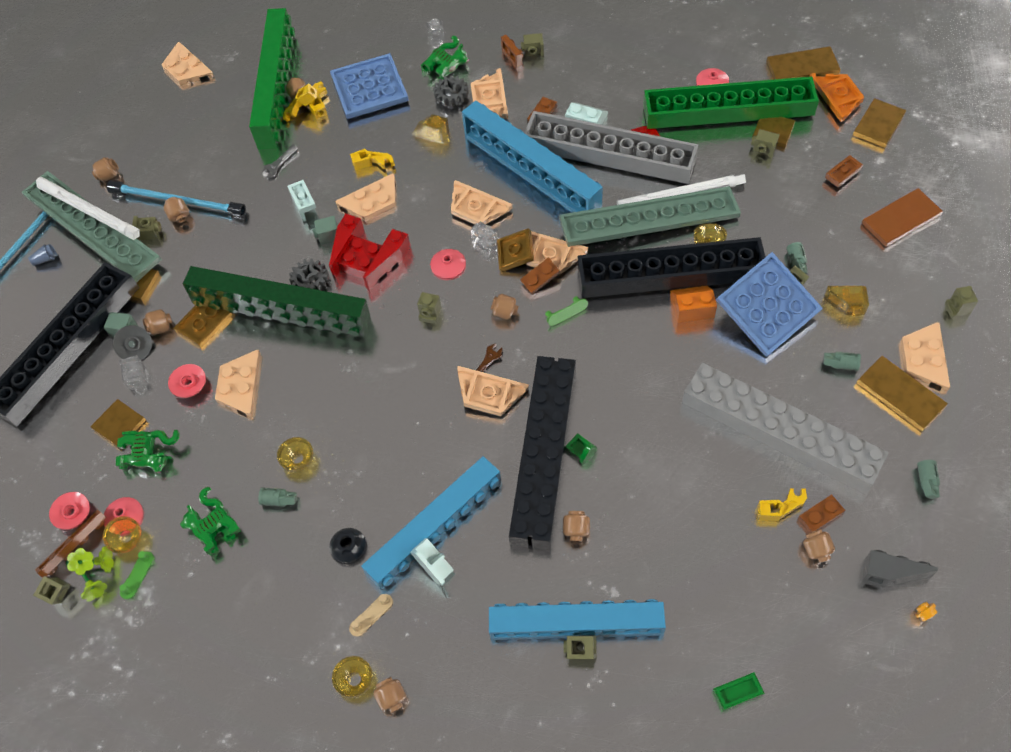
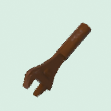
[476,344,503,372]

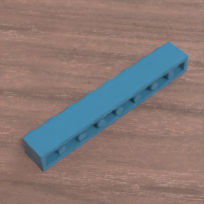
[361,456,501,590]
[489,599,666,639]

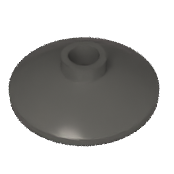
[113,325,152,362]

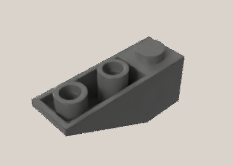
[862,550,938,587]

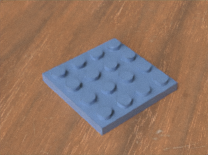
[330,53,409,119]
[716,252,823,357]

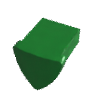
[565,433,597,465]

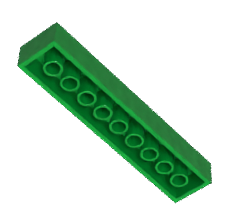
[249,8,295,149]
[643,76,819,129]

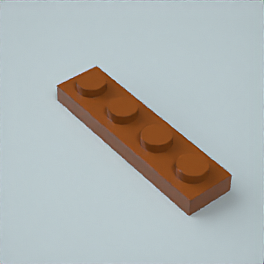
[35,509,106,578]

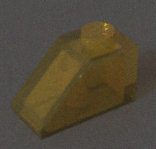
[413,114,449,144]
[824,286,869,316]

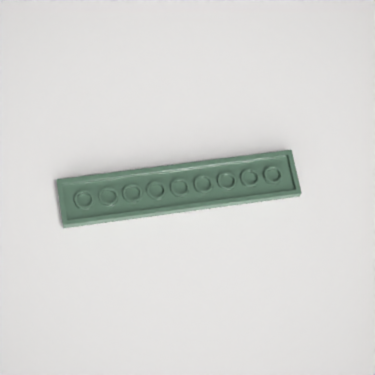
[21,171,162,283]
[559,186,741,247]

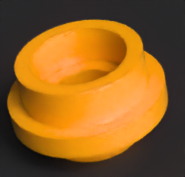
[915,601,937,621]

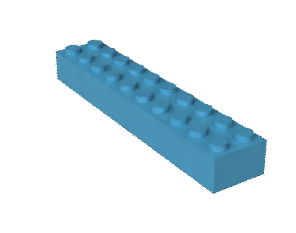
[462,101,603,212]

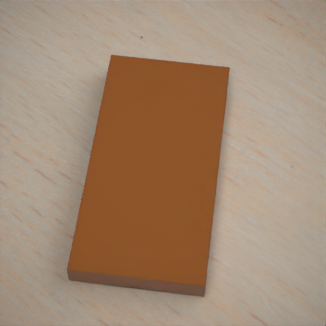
[862,188,943,247]

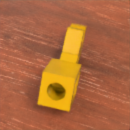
[308,81,327,120]
[283,84,317,122]
[350,149,395,171]
[757,488,807,522]

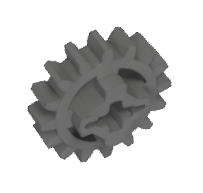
[433,75,469,106]
[289,259,329,290]

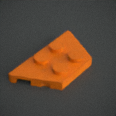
[810,73,864,122]

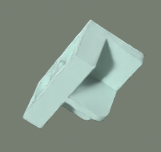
[287,180,316,222]
[410,538,454,586]

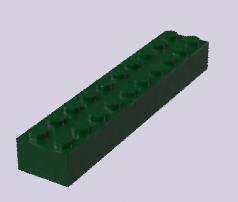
[182,266,371,337]

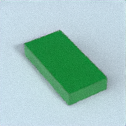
[713,672,765,711]

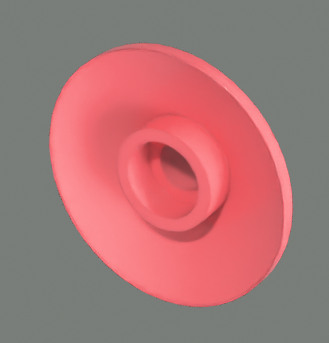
[696,68,729,86]
[430,249,466,279]
[168,364,206,398]
[49,492,90,530]
[104,497,143,535]

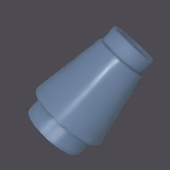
[28,244,57,266]

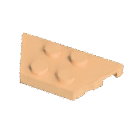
[161,42,214,85]
[471,68,508,119]
[335,173,396,221]
[451,180,512,227]
[524,229,588,275]
[901,322,950,391]
[215,350,261,417]
[457,366,529,416]

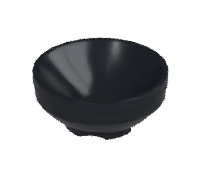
[329,528,367,565]

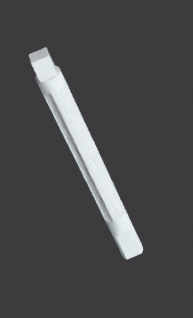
[617,174,746,205]
[36,177,140,240]

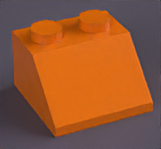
[671,286,717,323]

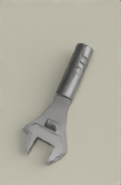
[262,144,298,179]

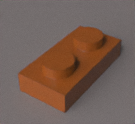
[501,35,524,68]
[527,97,557,123]
[825,155,863,188]
[520,257,560,295]
[798,494,846,533]

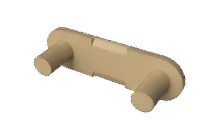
[349,594,393,637]

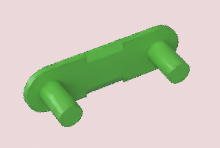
[545,296,588,326]
[119,551,154,600]

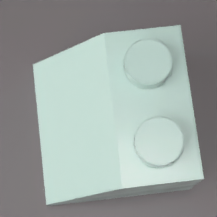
[565,102,608,125]

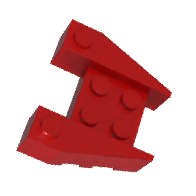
[329,213,411,290]

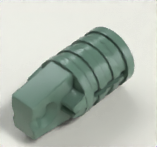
[786,242,808,274]
[823,352,861,371]
[917,460,940,499]
[258,487,297,507]

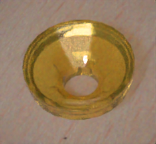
[694,223,727,244]
[277,437,314,472]
[103,516,142,554]
[332,656,373,698]

